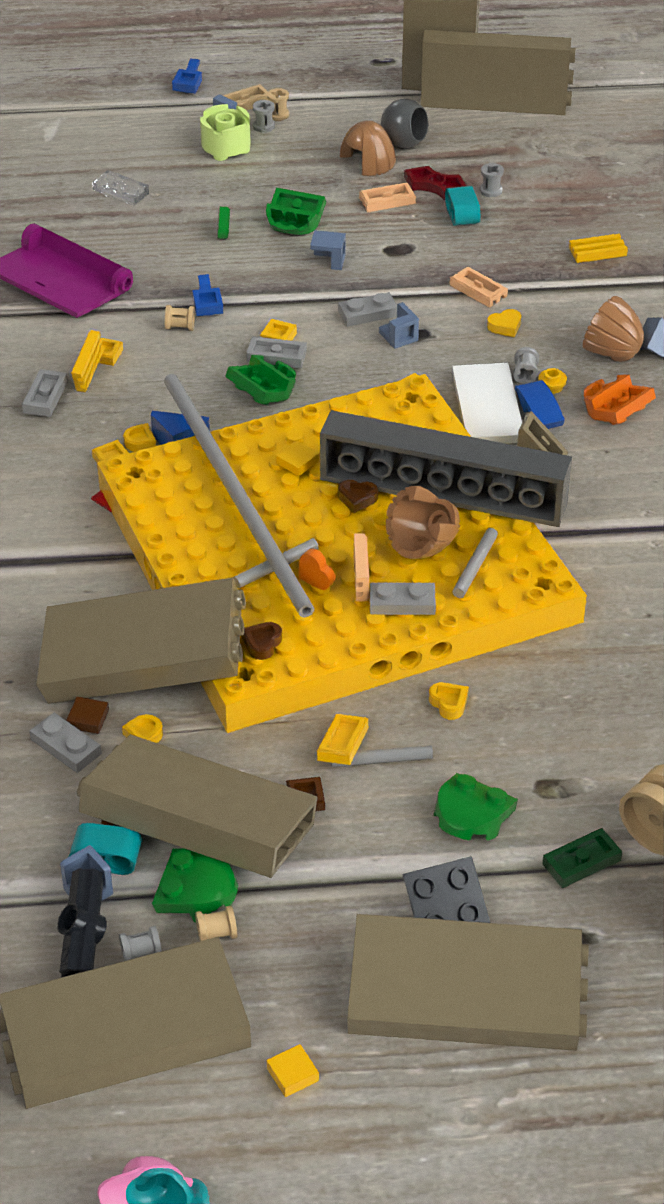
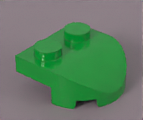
[266,187,326,235]
[225,355,296,405]
[433,773,518,840]
[152,848,238,923]

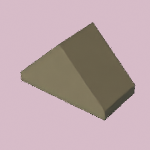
[517,411,568,455]

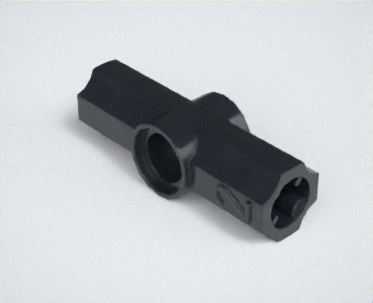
[57,868,107,978]

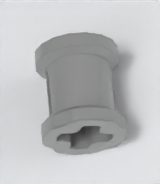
[253,100,275,133]
[480,163,504,197]
[513,347,539,384]
[119,926,162,961]

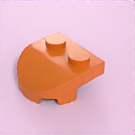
[584,374,656,425]

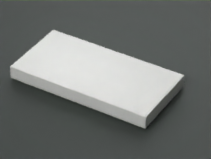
[452,363,522,444]

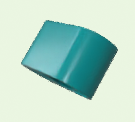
[445,186,481,226]
[68,823,142,875]

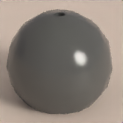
[381,98,429,149]

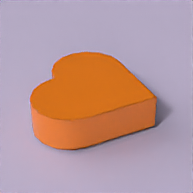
[298,548,336,590]

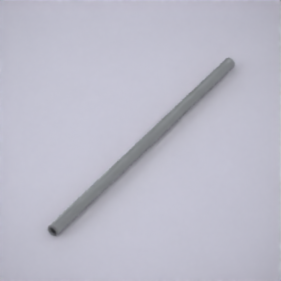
[164,374,314,618]

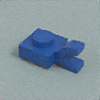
[172,58,202,94]
[192,274,223,316]

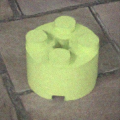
[200,104,251,161]

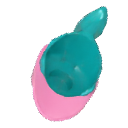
[97,1156,209,1204]

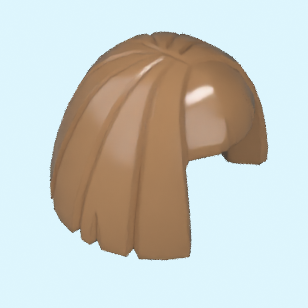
[340,120,396,176]
[583,296,644,362]
[386,486,460,559]

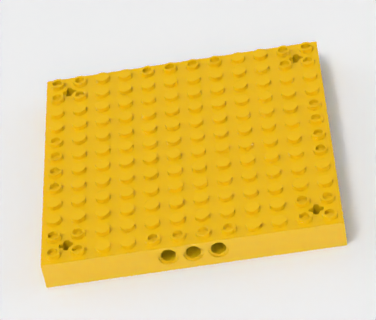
[97,374,587,733]

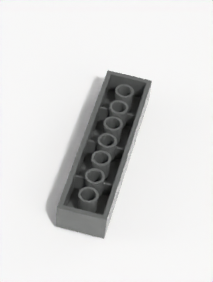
[320,410,572,527]

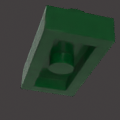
[542,828,622,888]

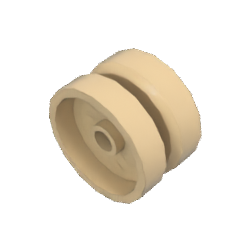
[619,764,664,856]

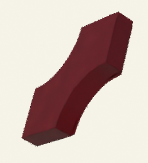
[404,166,466,200]

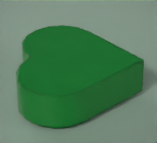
[217,206,230,239]

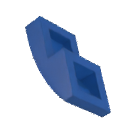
[515,380,565,429]

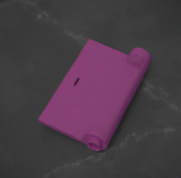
[0,223,133,318]

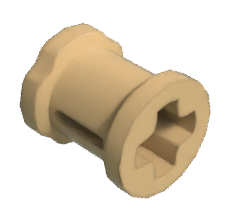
[267,88,289,121]
[165,305,195,331]
[195,905,237,941]

